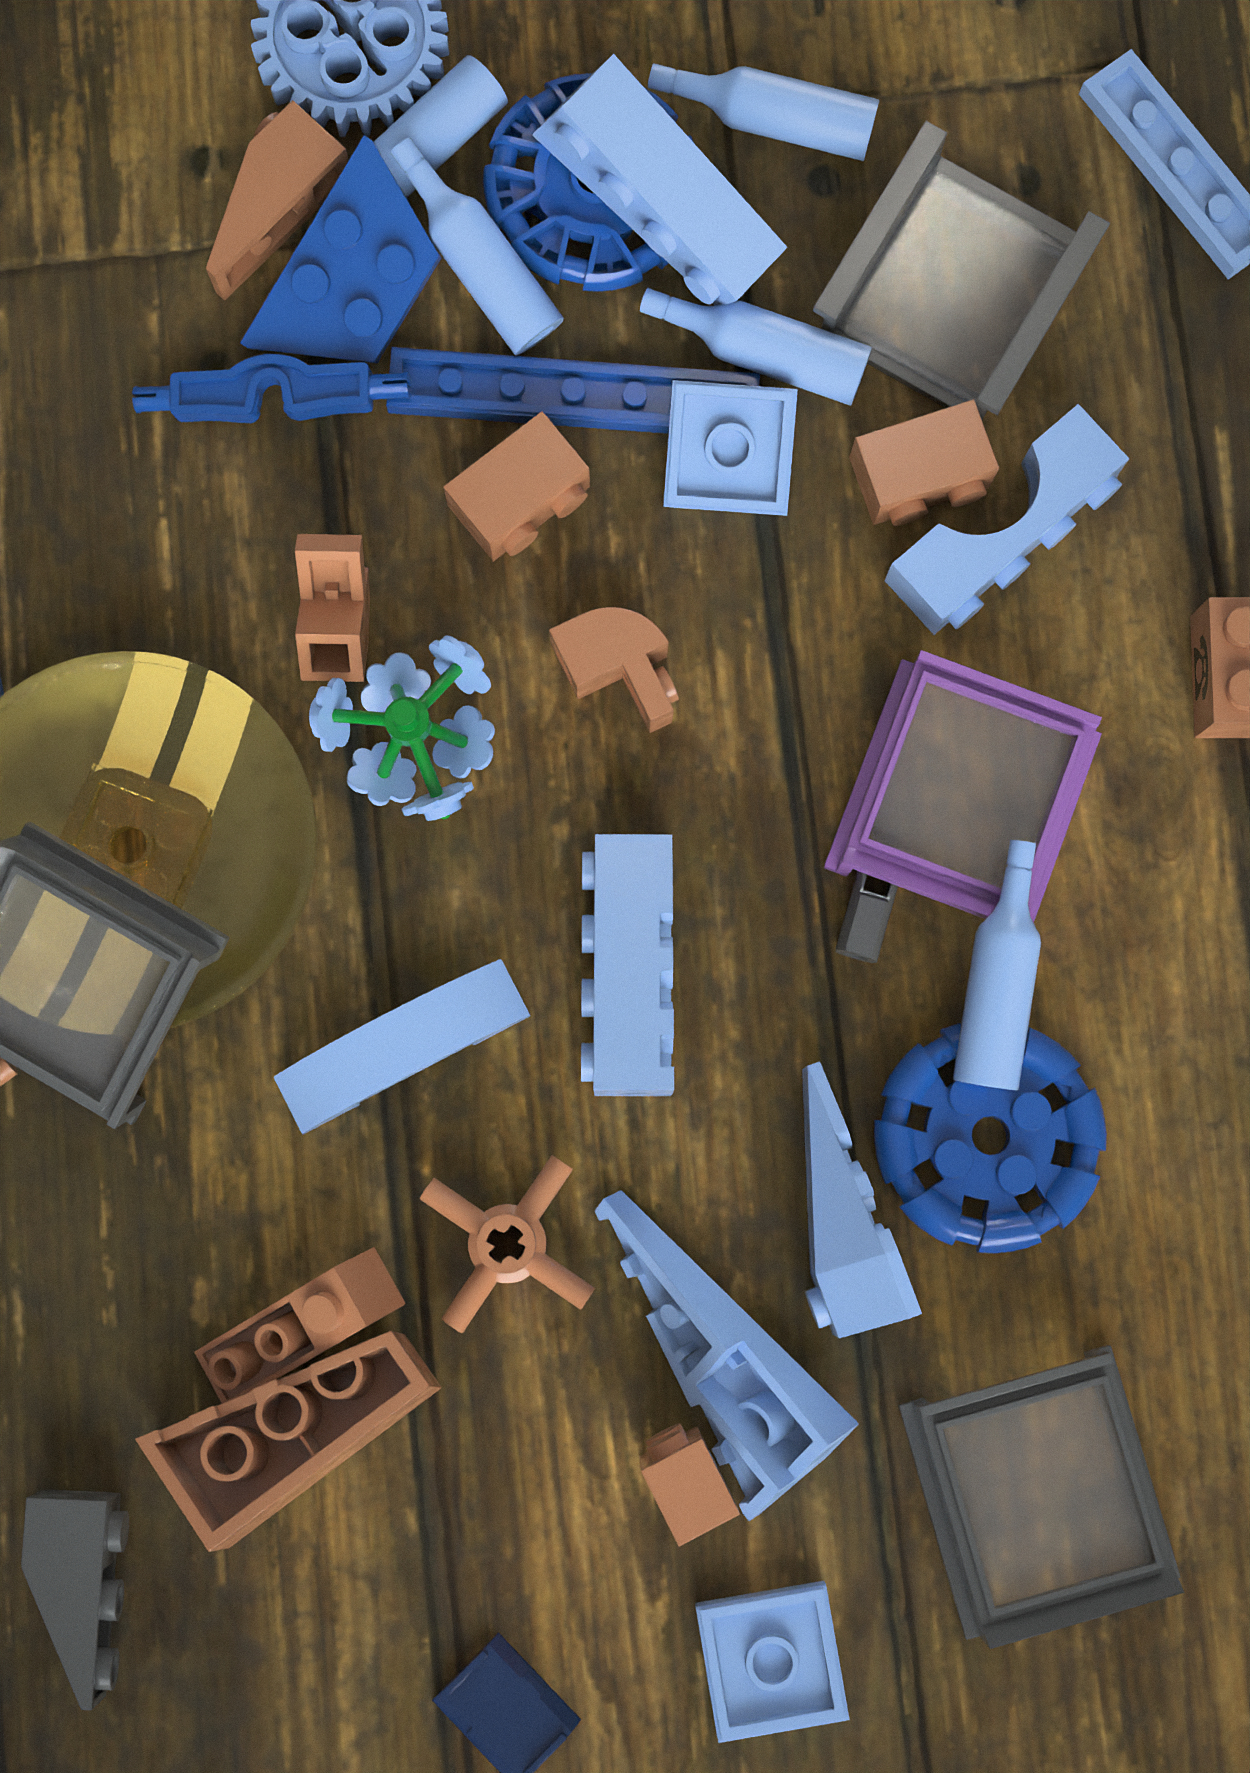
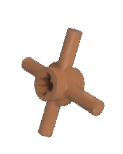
[420,1155,595,1333]

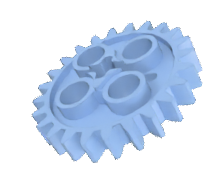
[251,0,449,137]

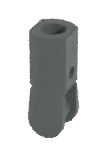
[835,871,898,963]

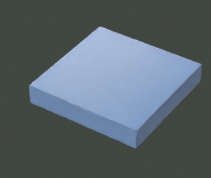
[663,380,798,516]
[695,1581,850,1743]

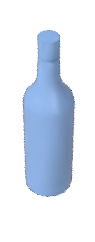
[374,55,508,197]
[648,63,879,161]
[390,138,564,356]
[640,288,872,406]
[953,840,1041,1090]

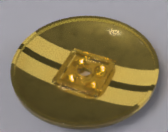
[0,651,318,1035]

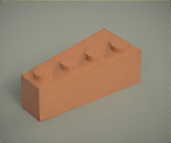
[135,1331,442,1552]

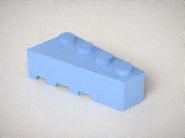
[532,54,787,305]
[581,834,674,1096]

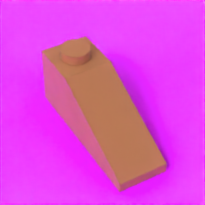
[206,100,349,301]

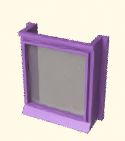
[823,650,1102,923]

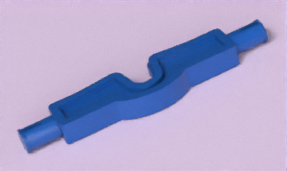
[132,354,412,424]

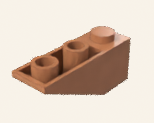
[194,1247,406,1404]

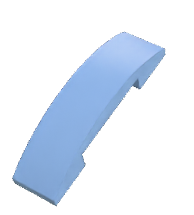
[274,959,530,1134]

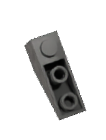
[21,1489,129,1710]

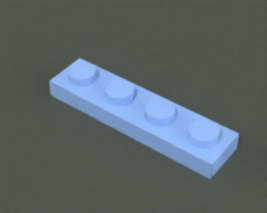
[1079,49,1250,279]

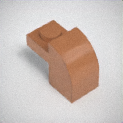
[295,534,370,682]
[549,607,679,733]

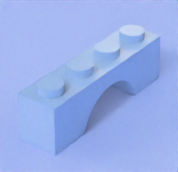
[884,404,1129,635]

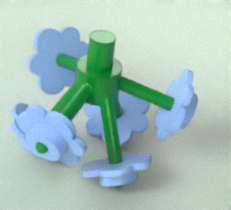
[309,635,495,821]

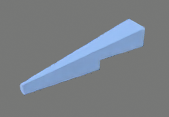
[595,1190,859,1521]

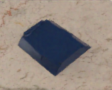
[432,1632,581,1773]

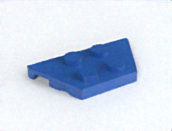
[240,135,442,363]

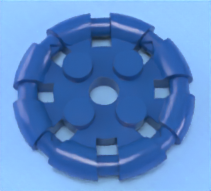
[483,73,694,292]
[874,1023,1107,1254]

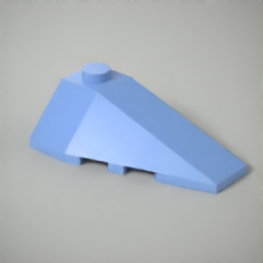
[802,1061,922,1338]

